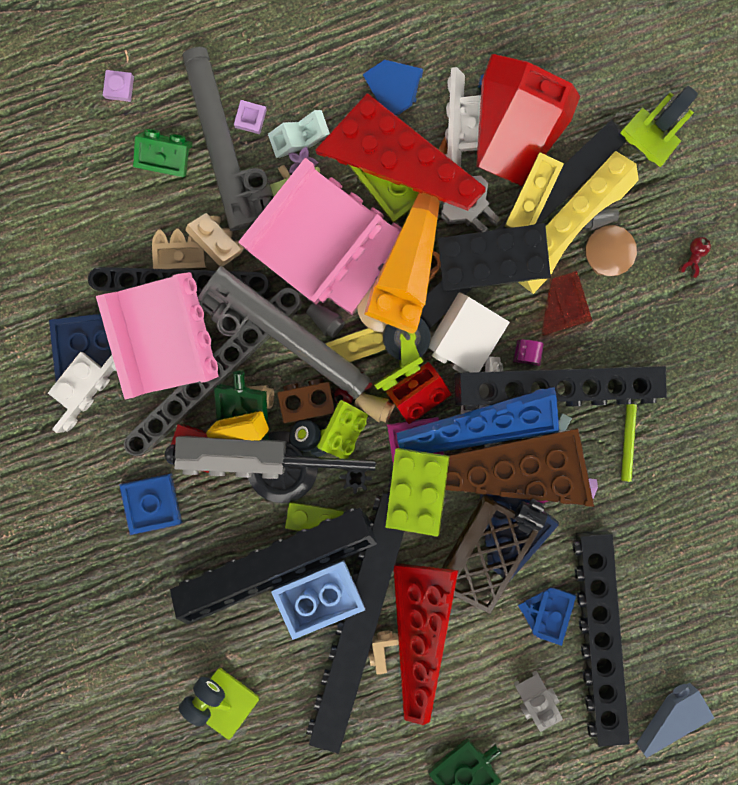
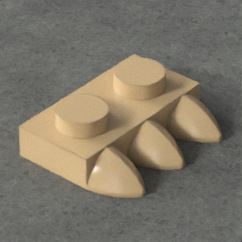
[185,213,244,266]
[152,229,207,270]

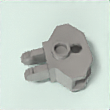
[441,175,501,232]
[514,671,563,732]

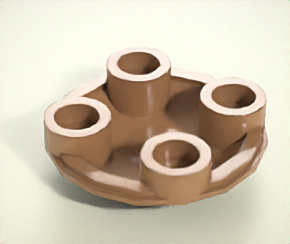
[585,225,637,276]

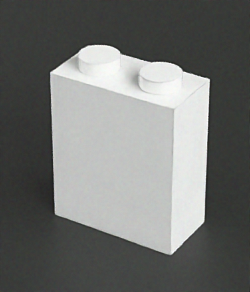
[428,292,510,373]

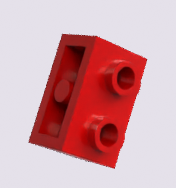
[386,362,451,424]

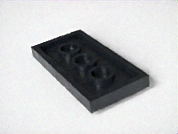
[438,223,551,292]

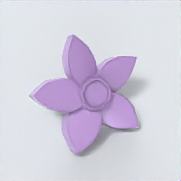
[289,147,318,174]

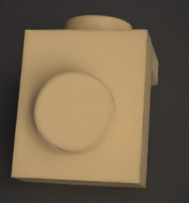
[369,631,399,674]

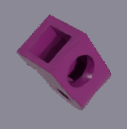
[513,339,544,366]

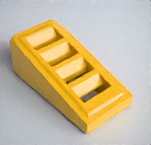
[206,411,269,440]

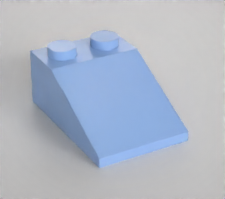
[271,560,365,640]

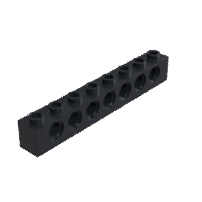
[454,366,667,410]
[572,530,630,747]

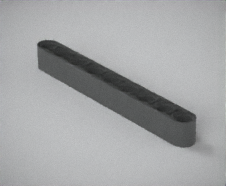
[124,288,302,456]

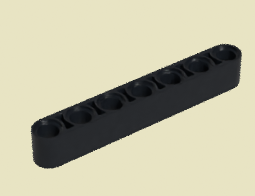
[88,267,271,298]

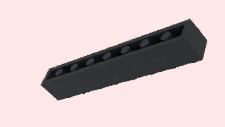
[170,508,377,625]

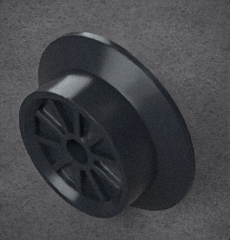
[248,431,318,503]

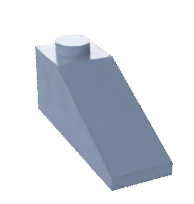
[636,683,714,758]

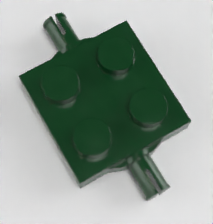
[214,371,268,440]
[428,738,502,785]

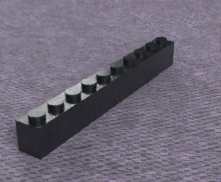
[306,490,405,754]

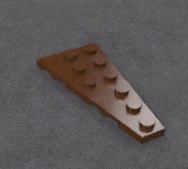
[445,428,594,507]

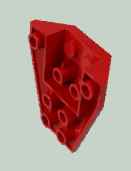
[476,54,580,186]

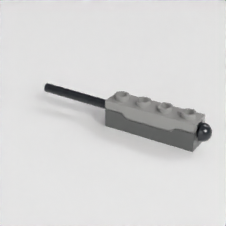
[164,436,376,479]

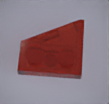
[542,271,592,336]

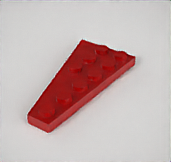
[315,93,486,211]
[394,564,458,725]

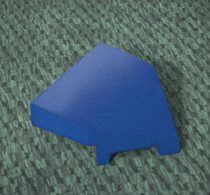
[363,60,424,116]
[518,587,576,646]

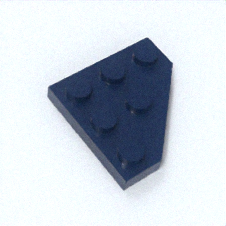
[49,314,112,382]
[480,494,559,582]

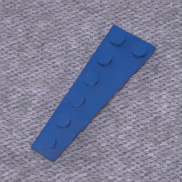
[397,387,559,453]

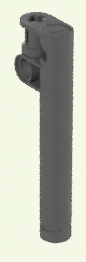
[182,47,273,231]
[198,266,371,399]

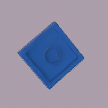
[119,473,182,535]

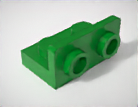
[133,129,193,177]

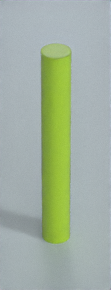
[621,404,637,482]

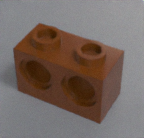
[277,378,335,423]

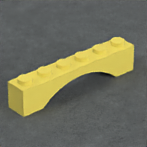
[518,151,639,294]

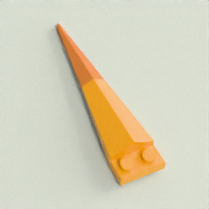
[364,137,448,334]

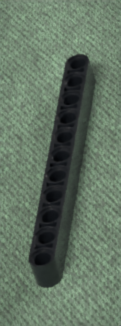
[420,120,627,329]

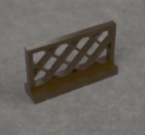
[442,494,539,614]

